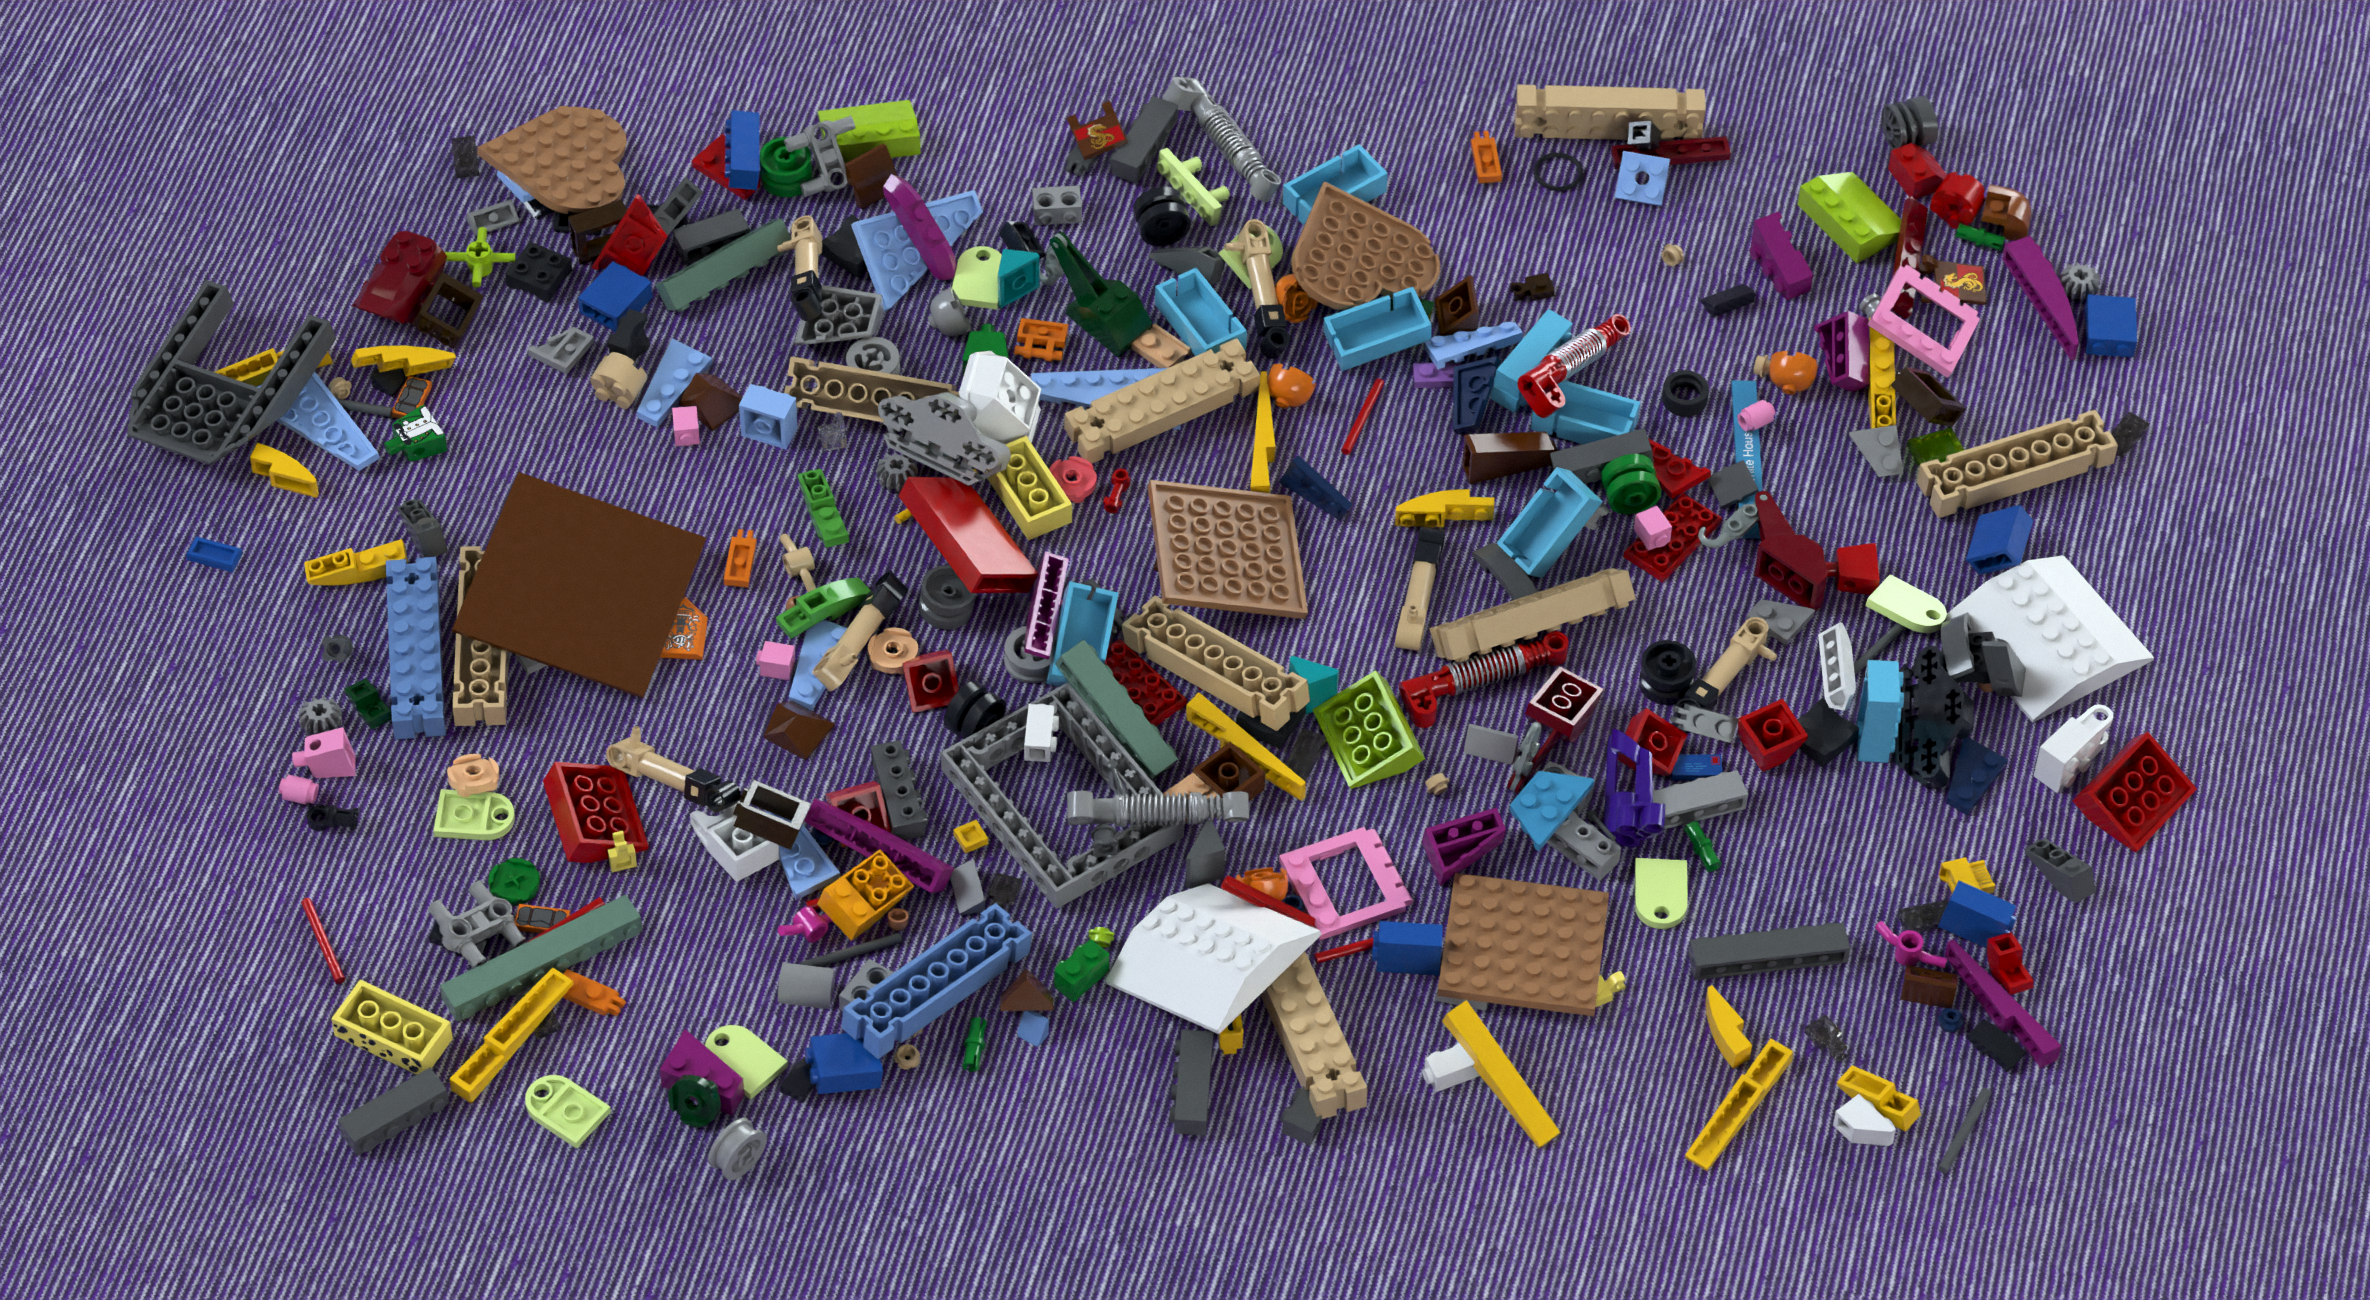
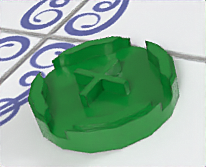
[488,858,541,905]

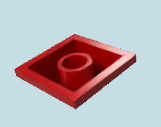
[902,649,959,713]

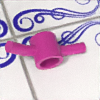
[778,906,832,943]
[1875,921,1947,968]

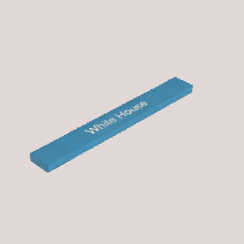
[1731,380,1762,539]

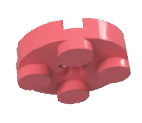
[1049,456,1097,503]

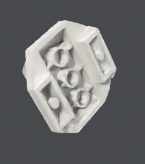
[959,351,1041,444]

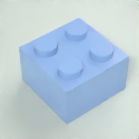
[739,384,798,449]

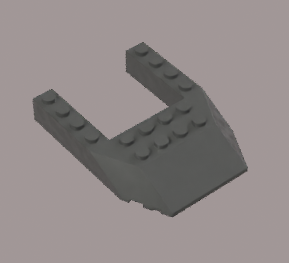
[127,280,336,466]

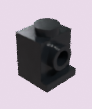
[1628,121,1660,152]

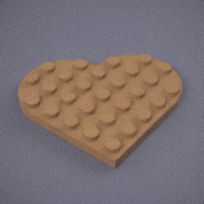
[477,106,626,214]
[1291,181,1440,310]

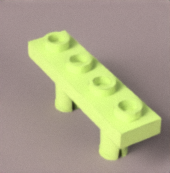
[1156,148,1230,226]

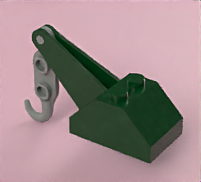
[1040,231,1152,358]

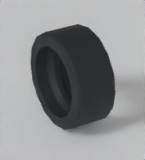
[1662,370,1709,417]

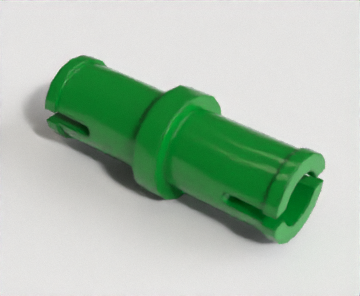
[1955,223,2005,252]
[1684,821,1722,872]
[962,1017,987,1072]

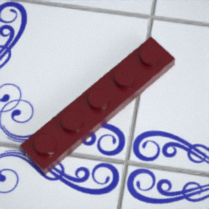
[1611,136,1731,169]

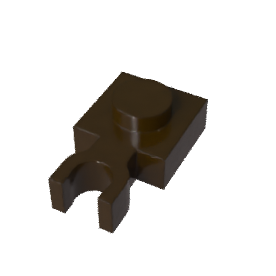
[1510,273,1555,301]

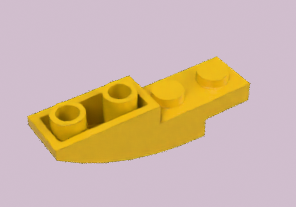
[1395,489,1495,528]
[304,539,408,586]

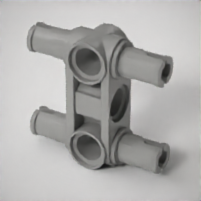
[784,116,855,197]
[428,880,527,969]

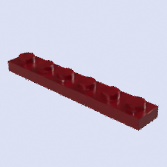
[1891,197,1928,319]

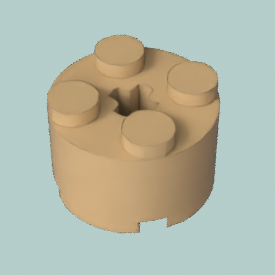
[590,352,647,409]

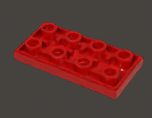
[1623,493,1722,582]
[1104,639,1187,726]

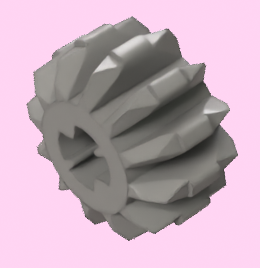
[2060,262,2100,303]
[876,451,918,493]
[299,695,342,736]

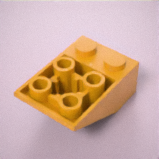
[817,850,914,941]

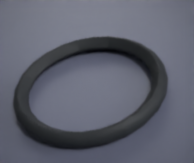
[1533,152,1583,191]

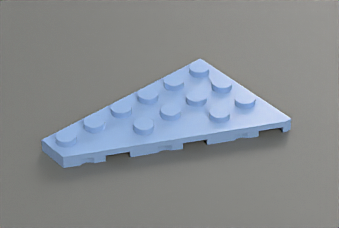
[851,190,983,311]

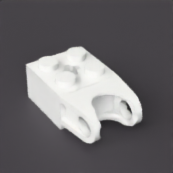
[2034,705,2113,793]
[690,804,779,882]

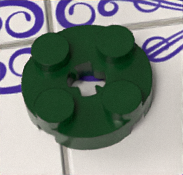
[668,1075,721,1127]

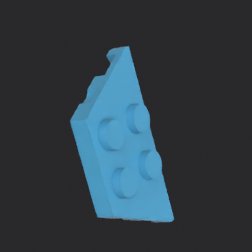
[1509,771,1594,851]

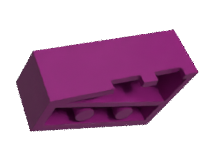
[1749,211,1813,300]
[1814,311,1870,392]
[1422,807,1506,886]
[660,1029,745,1116]

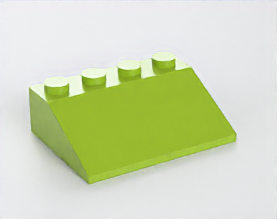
[817,100,921,164]
[1797,172,1901,264]
[1312,670,1425,789]

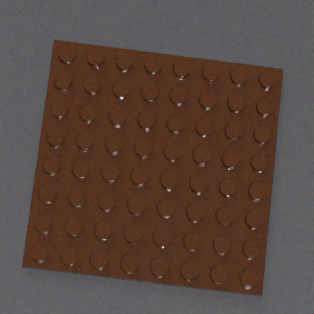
[451,472,707,698]

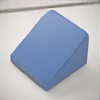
[1017,1011,1049,1047]

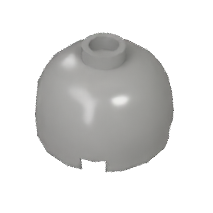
[928,287,972,337]

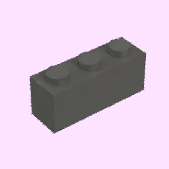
[672,208,750,265]

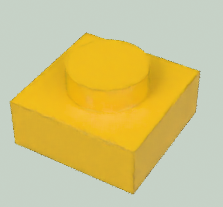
[953,819,988,854]

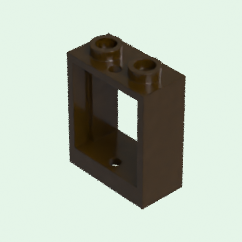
[568,200,628,265]
[412,272,484,349]
[1891,367,1967,427]
[733,780,811,850]

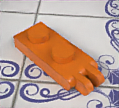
[1470,131,1502,183]
[724,529,757,588]
[562,969,626,1016]

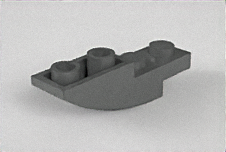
[653,177,704,236]

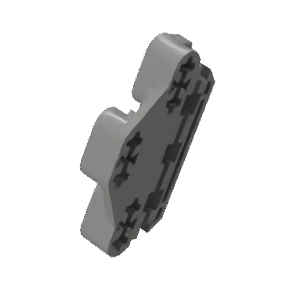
[878,392,1011,485]

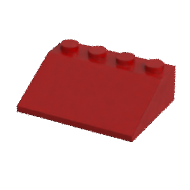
[2072,731,2197,852]
[543,762,649,863]

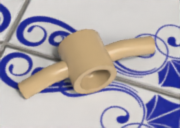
[780,534,816,592]

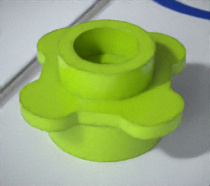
[1088,927,1114,947]

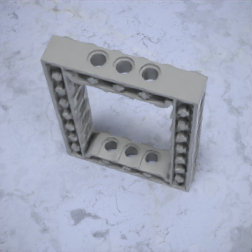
[941,682,1184,909]

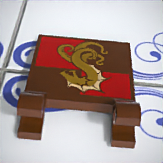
[1066,100,1128,160]
[1919,255,1986,305]

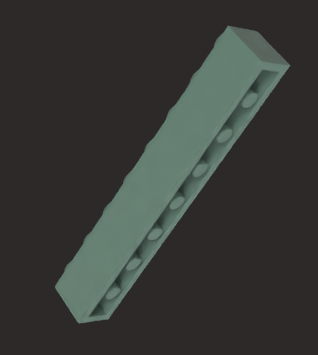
[440,894,642,1022]

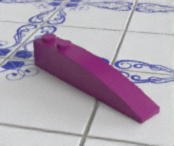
[2002,236,2079,361]
[1024,551,1069,660]
[804,798,954,893]

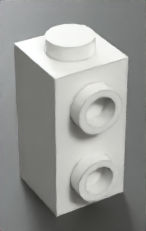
[1024,704,1059,762]
[1422,1043,1480,1092]

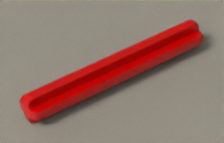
[1221,876,1316,927]

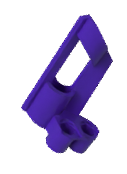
[1603,729,1666,847]

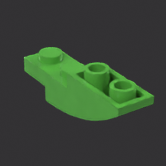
[797,469,849,548]
[776,578,871,639]

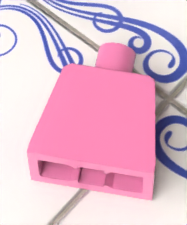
[292,728,356,778]

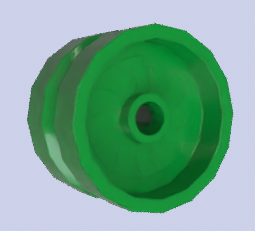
[760,137,812,197]
[1601,454,1661,515]

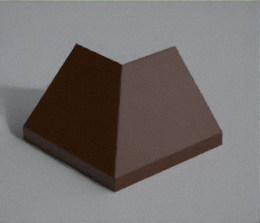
[679,373,743,431]
[764,701,835,760]

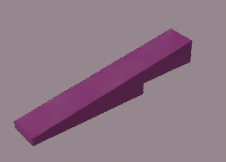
[1945,939,2061,1068]

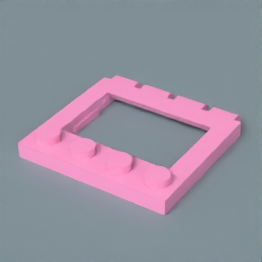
[1867,264,1980,378]
[1279,827,1413,940]

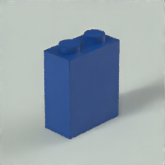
[578,261,653,332]
[2084,295,2137,357]
[1966,505,2033,575]
[1938,880,2017,948]
[1372,921,1443,976]
[805,1033,883,1094]

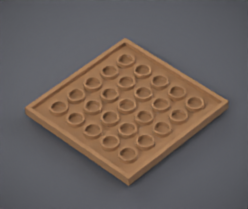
[1148,480,1308,619]
[1437,873,1609,1016]

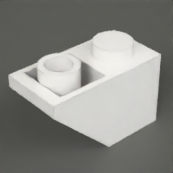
[1833,1094,1896,1146]

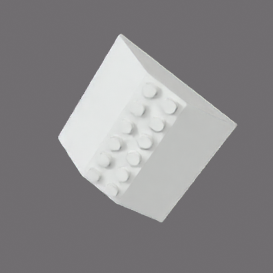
[1945,555,2154,723]
[1105,883,1322,1034]

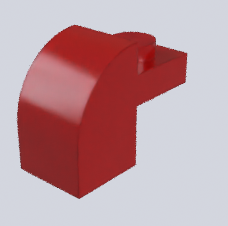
[1987,932,2034,995]

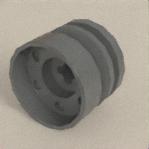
[1881,96,1938,150]

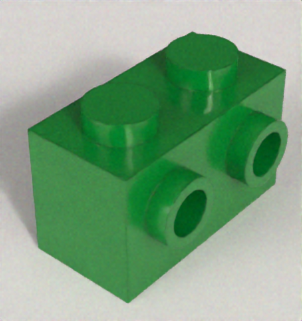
[1054,939,1110,1003]

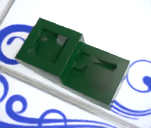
[344,678,392,730]

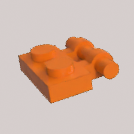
[1014,318,1069,362]

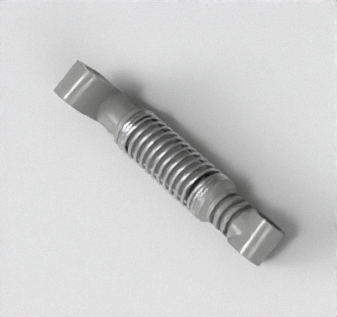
[1162,77,1281,202]
[1067,791,1249,827]

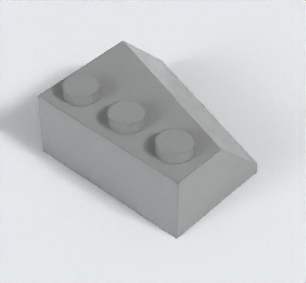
[795,285,884,346]

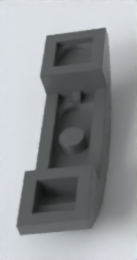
[1472,543,1538,600]
[1941,612,1975,679]

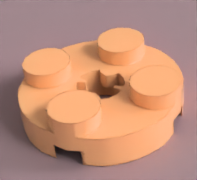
[868,627,918,674]
[447,754,499,797]

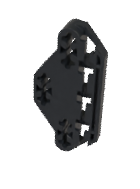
[1895,646,1974,789]

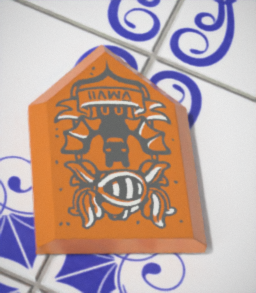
[660,597,708,660]

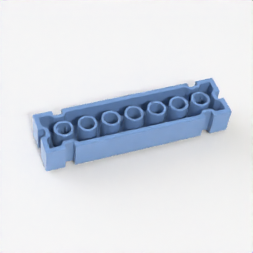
[386,557,446,740]
[842,903,1032,1059]

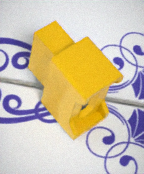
[1939,857,1995,894]
[1218,1013,1244,1054]

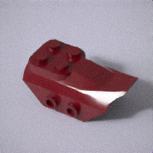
[351,231,447,324]

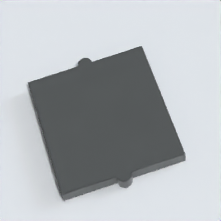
[1708,460,1759,509]

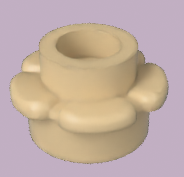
[1661,244,1684,266]
[1754,355,1771,378]
[328,377,352,399]
[1425,773,1450,795]
[894,1044,920,1070]

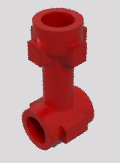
[1103,469,1131,514]

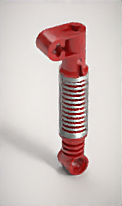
[1517,314,1631,418]
[1398,631,1569,728]

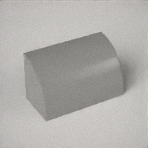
[778,962,835,1009]

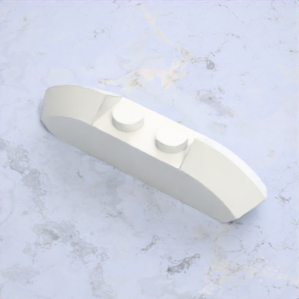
[1818,623,1856,711]

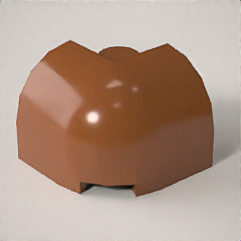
[1981,184,2031,241]

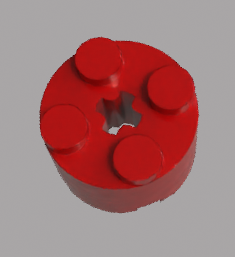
[1930,172,1986,229]

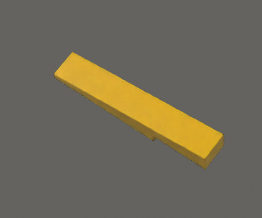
[215,348,333,386]
[1250,371,1275,493]
[1186,692,1306,801]
[449,968,573,1104]
[1442,1000,1560,1149]
[1685,1038,1793,1171]

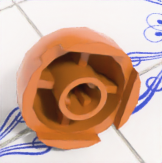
[1275,274,1318,323]
[1769,351,1818,395]
[1267,364,1317,409]
[1236,867,1288,901]

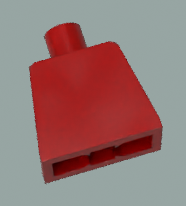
[1825,543,1880,595]

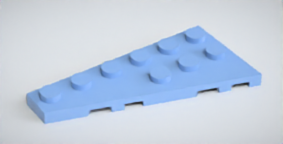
[1031,368,1181,430]
[258,371,380,471]

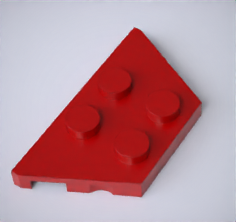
[591,194,668,276]

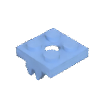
[1615,151,1670,206]

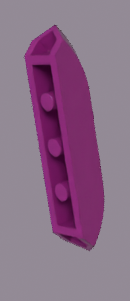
[883,174,957,280]

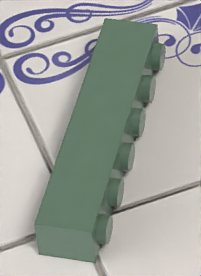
[655,218,792,312]
[1055,640,1178,781]

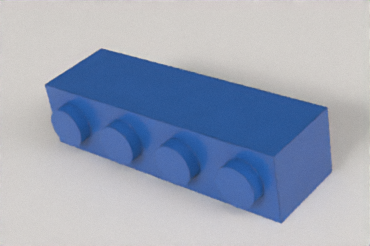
[724,110,760,190]

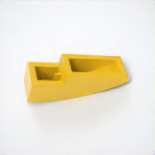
[250,443,319,498]
[1705,985,1752,1069]
[1837,1065,1921,1132]

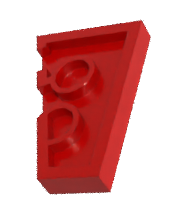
[691,133,761,200]
[1648,438,1711,499]

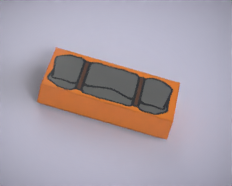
[391,376,432,419]
[514,904,571,933]

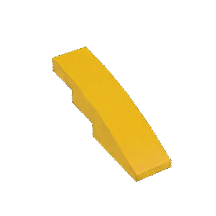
[351,345,456,377]

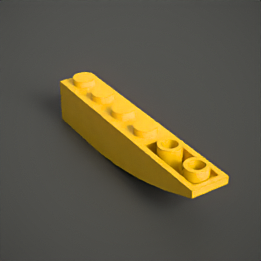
[1867,317,1896,429]

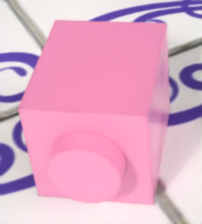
[672,406,700,446]
[1634,506,1672,550]
[756,641,796,681]

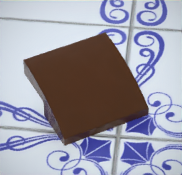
[844,143,897,209]

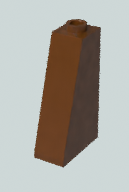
[1462,431,1557,484]

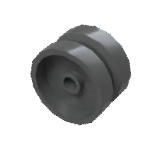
[918,565,976,630]

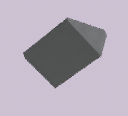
[1185,819,1225,889]

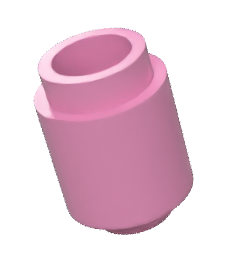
[1737,400,1775,432]
[279,774,319,805]

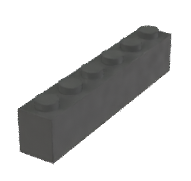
[1688,922,1850,980]

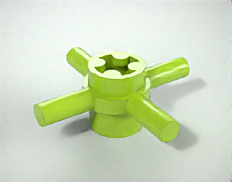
[445,227,516,288]

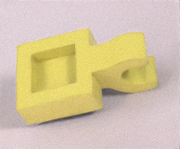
[608,831,637,873]
[1595,971,1626,1007]

